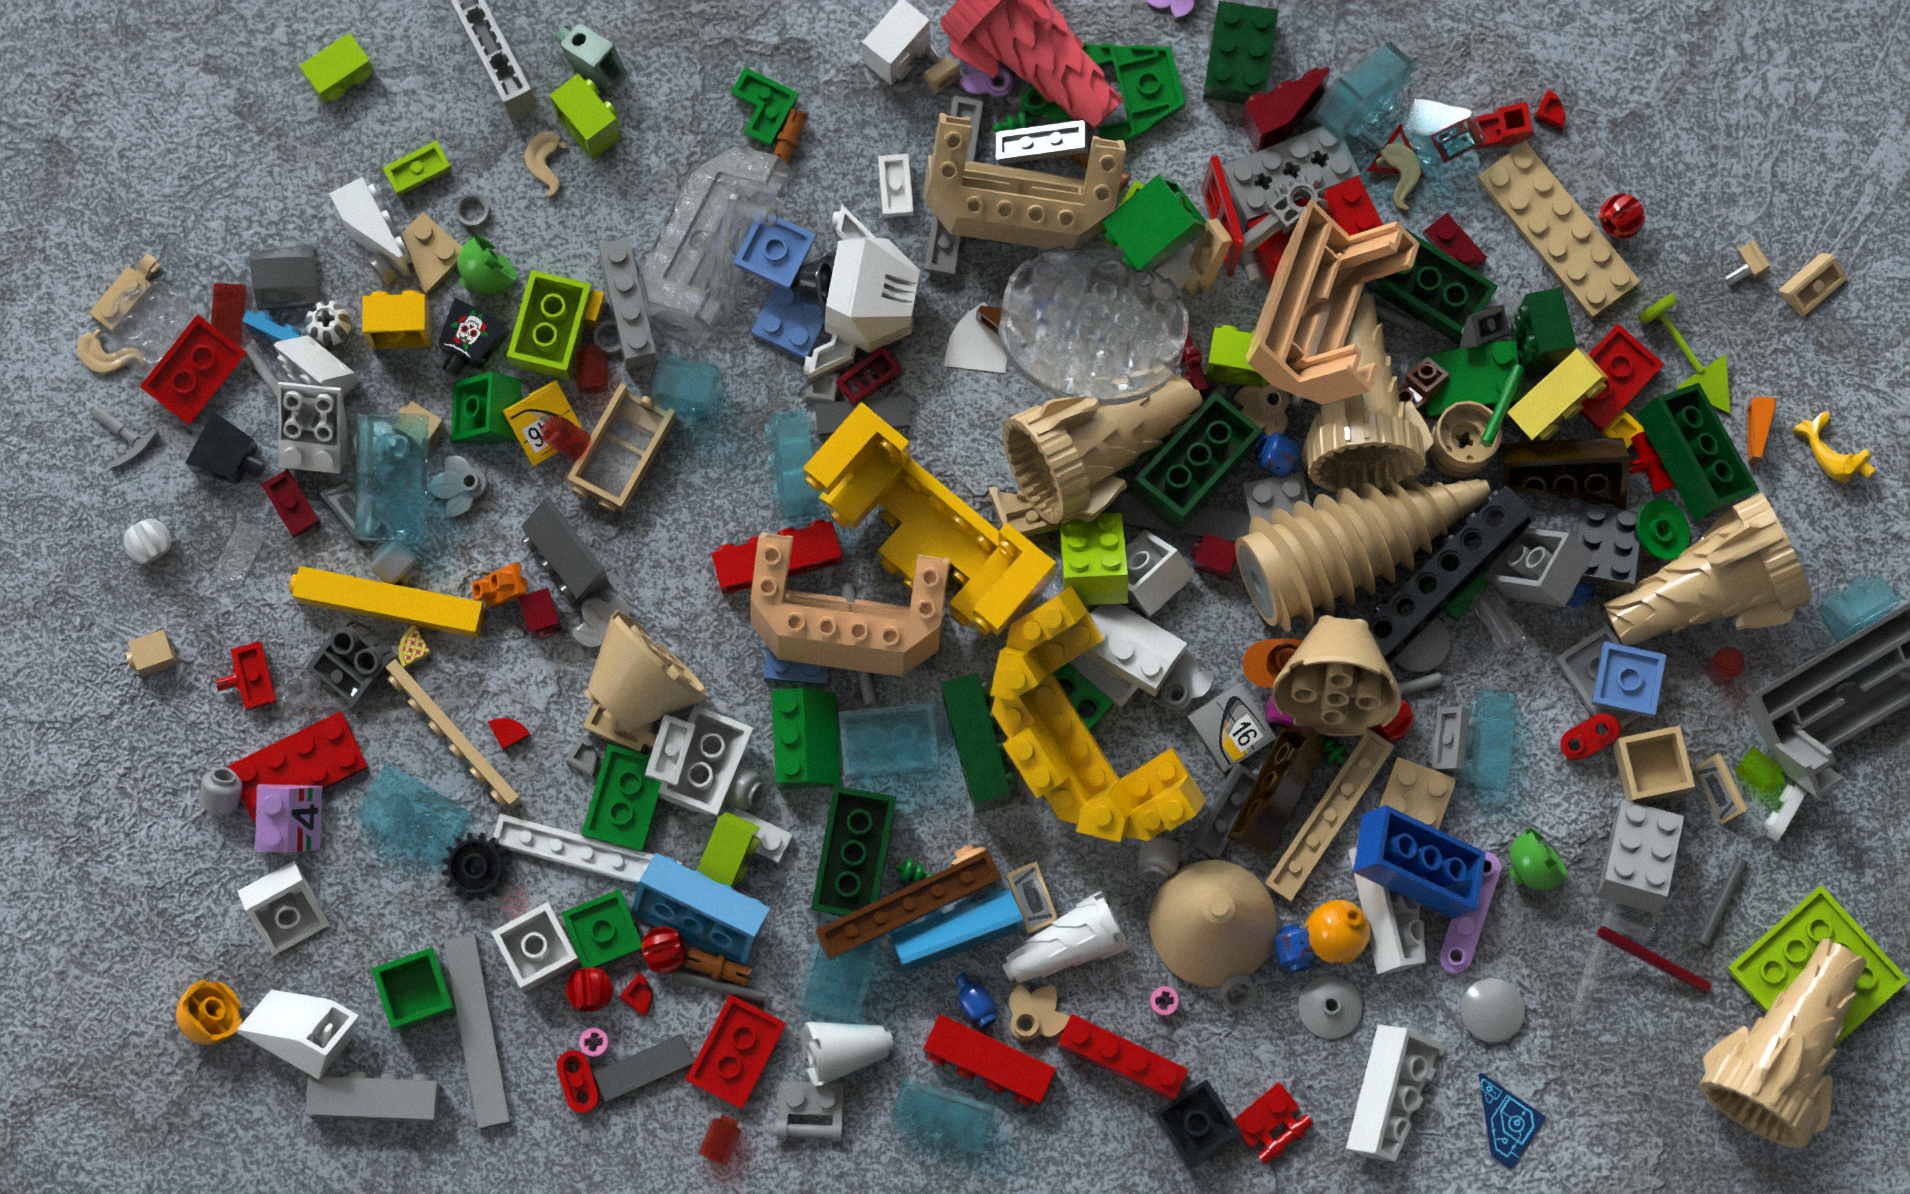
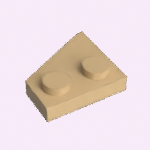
[989,487,1060,537]

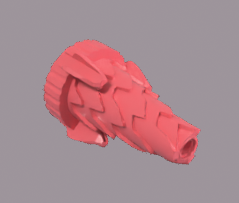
[940,0,1124,130]

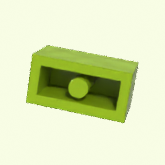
[299,32,374,104]
[697,811,761,887]

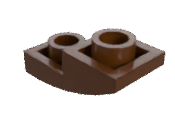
[1398,356,1450,412]

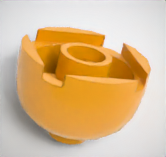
[1305,900,1370,965]
[176,979,242,1045]

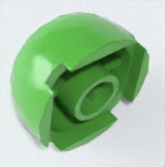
[457,234,518,296]
[1508,826,1569,892]

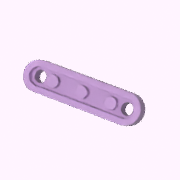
[1438,852,1501,974]

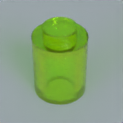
[1734,746,1785,794]

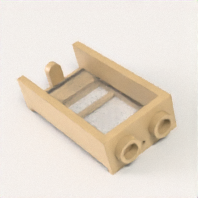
[567,383,677,514]

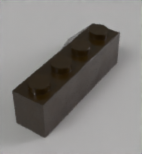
[1498,437,1629,510]
[1227,726,1326,856]

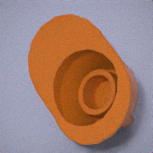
[1242,638,1303,688]

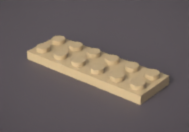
[1476,141,1641,320]

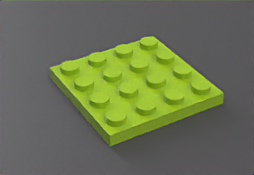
[1726,885,1909,1048]

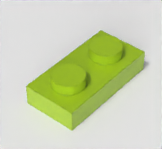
[383,140,452,197]

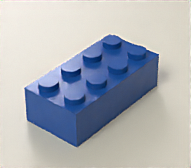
[1353,805,1486,919]

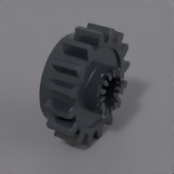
[441,832,512,902]

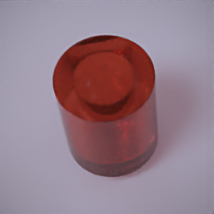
[576,345,609,393]
[541,415,591,461]
[1707,647,1745,685]
[697,1114,742,1166]

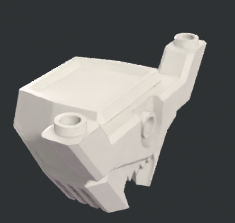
[804,205,921,383]

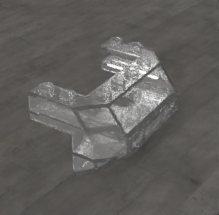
[639,145,797,351]

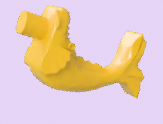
[1792,412,1876,483]

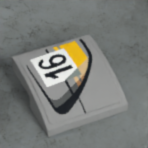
[1186,682,1276,772]

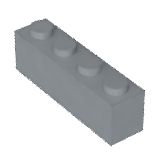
[599,238,656,370]
[305,1071,441,1123]

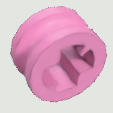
[1150,986,1179,1016]
[579,1028,609,1058]

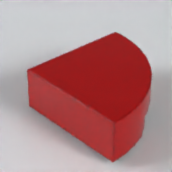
[1534,89,1566,131]
[488,718,531,751]
[619,972,652,1017]

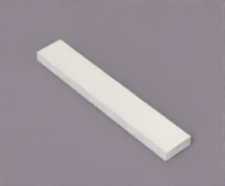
[493,814,683,885]

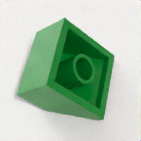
[450,371,522,444]

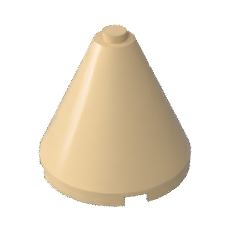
[1149,860,1277,988]

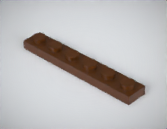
[814,849,1002,961]

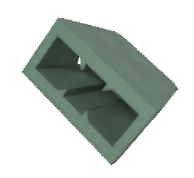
[555,24,626,93]

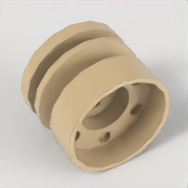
[1428,401,1502,479]

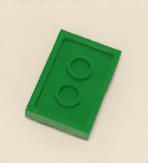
[581,744,662,852]

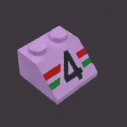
[255,784,322,853]

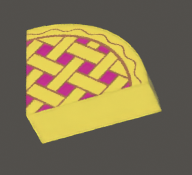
[399,625,431,669]

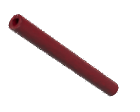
[1597,925,1711,994]

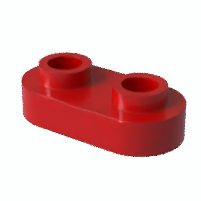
[1560,713,1621,760]
[557,1050,599,1114]

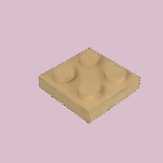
[1378,757,1457,830]

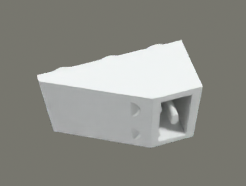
[329,177,412,276]
[273,335,359,399]
[278,382,348,474]
[237,990,359,1080]

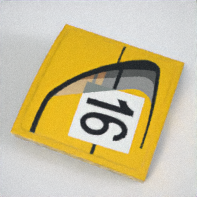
[503,380,586,466]

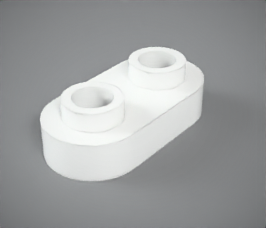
[1763,782,1807,842]

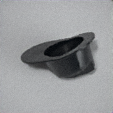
[791,251,836,310]

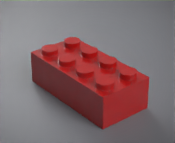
[1245,175,1383,287]

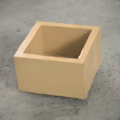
[1612,725,1695,804]

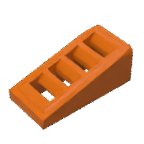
[1747,397,1777,465]

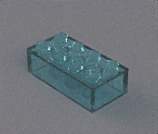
[354,413,429,542]

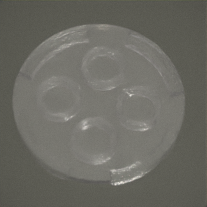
[106,282,198,374]

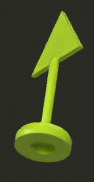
[1637,292,1731,414]

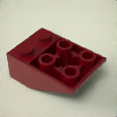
[1241,67,1330,152]

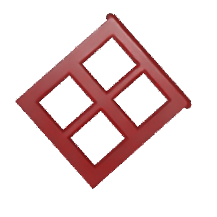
[1201,155,1245,277]

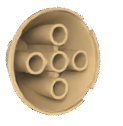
[584,610,709,733]
[1272,615,1401,736]

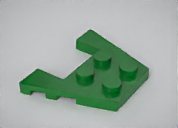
[1082,42,1186,144]

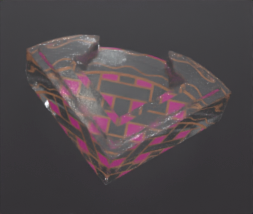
[497,882,530,921]

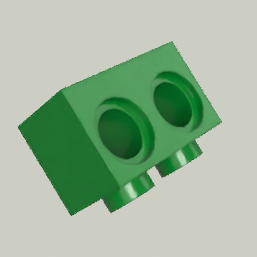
[1054,662,1114,733]

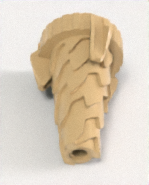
[1302,292,1433,495]
[1002,374,1203,524]
[1603,493,1812,646]
[1699,939,1867,1148]

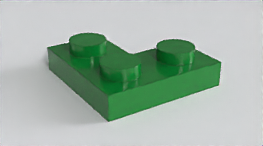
[731,67,799,148]

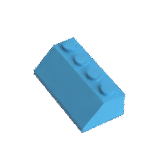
[631,853,770,966]
[890,887,1023,973]

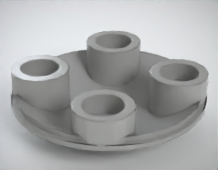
[1387,611,1450,674]
[1460,978,1525,1043]

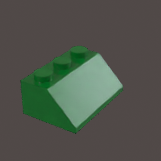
[771,688,841,790]

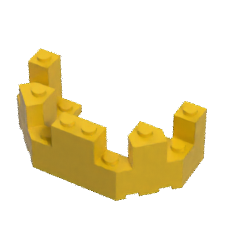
[803,402,1056,636]
[990,585,1206,842]

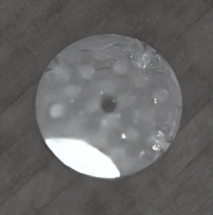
[999,244,1189,406]

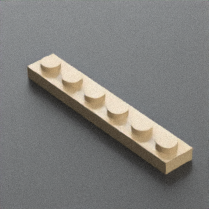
[386,659,522,810]
[1264,729,1395,903]

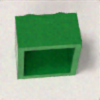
[371,947,456,1033]

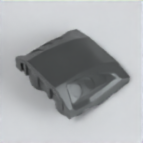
[249,245,321,311]
[305,617,396,708]

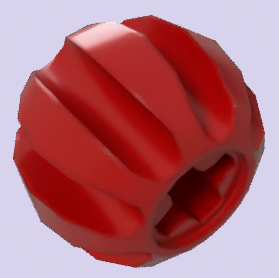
[1599,193,1646,240]
[1370,699,1414,742]
[642,926,686,974]
[565,968,613,1012]

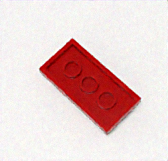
[227,711,369,824]

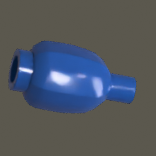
[954,973,997,1029]

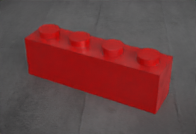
[711,519,843,595]
[923,1014,1056,1108]
[1057,1014,1188,1101]

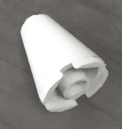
[802,1022,893,1086]

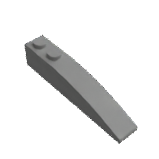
[449,0,538,121]

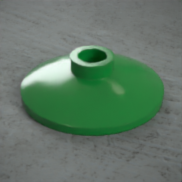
[1637,499,1690,561]

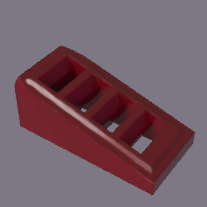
[835,345,903,407]

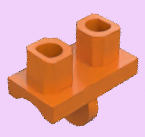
[471,563,527,609]

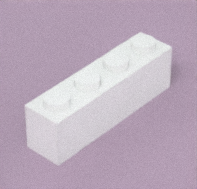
[1349,847,1425,974]
[1346,1024,1446,1162]

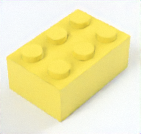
[1507,349,1609,441]

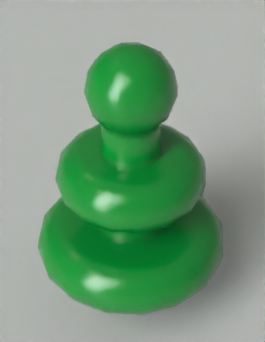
[993,110,1034,133]
[1319,734,1347,765]
[894,857,934,884]

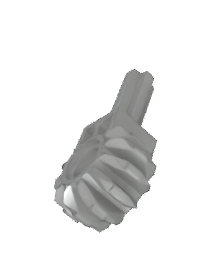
[1242,175,1328,254]

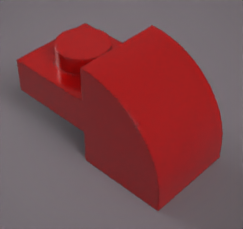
[1471,102,1533,150]

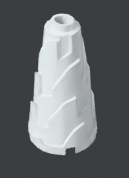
[1002,891,1129,983]

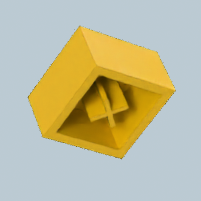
[362,290,433,349]

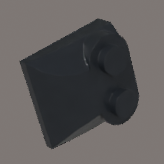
[1153,1079,1242,1170]

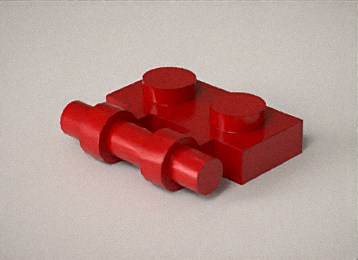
[1234,1082,1314,1165]

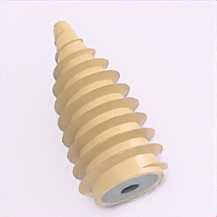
[1235,479,1492,632]

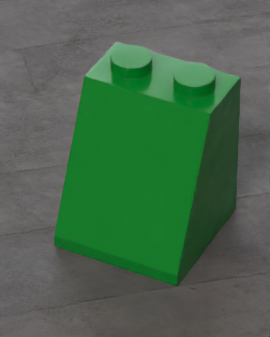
[1101,175,1207,273]

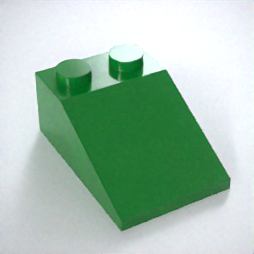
[1419,340,1523,418]

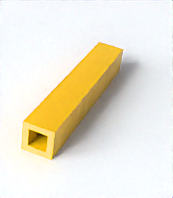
[289,566,486,639]

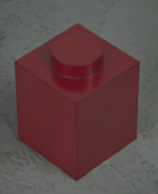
[1190,532,1236,581]
[518,588,562,640]

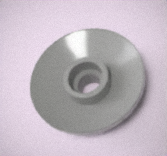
[1298,975,1362,1039]

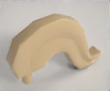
[524,131,567,199]
[1376,143,1421,212]
[77,329,145,375]

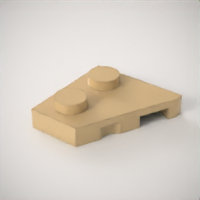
[402,212,462,296]

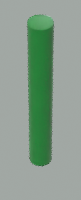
[1480,364,1525,447]

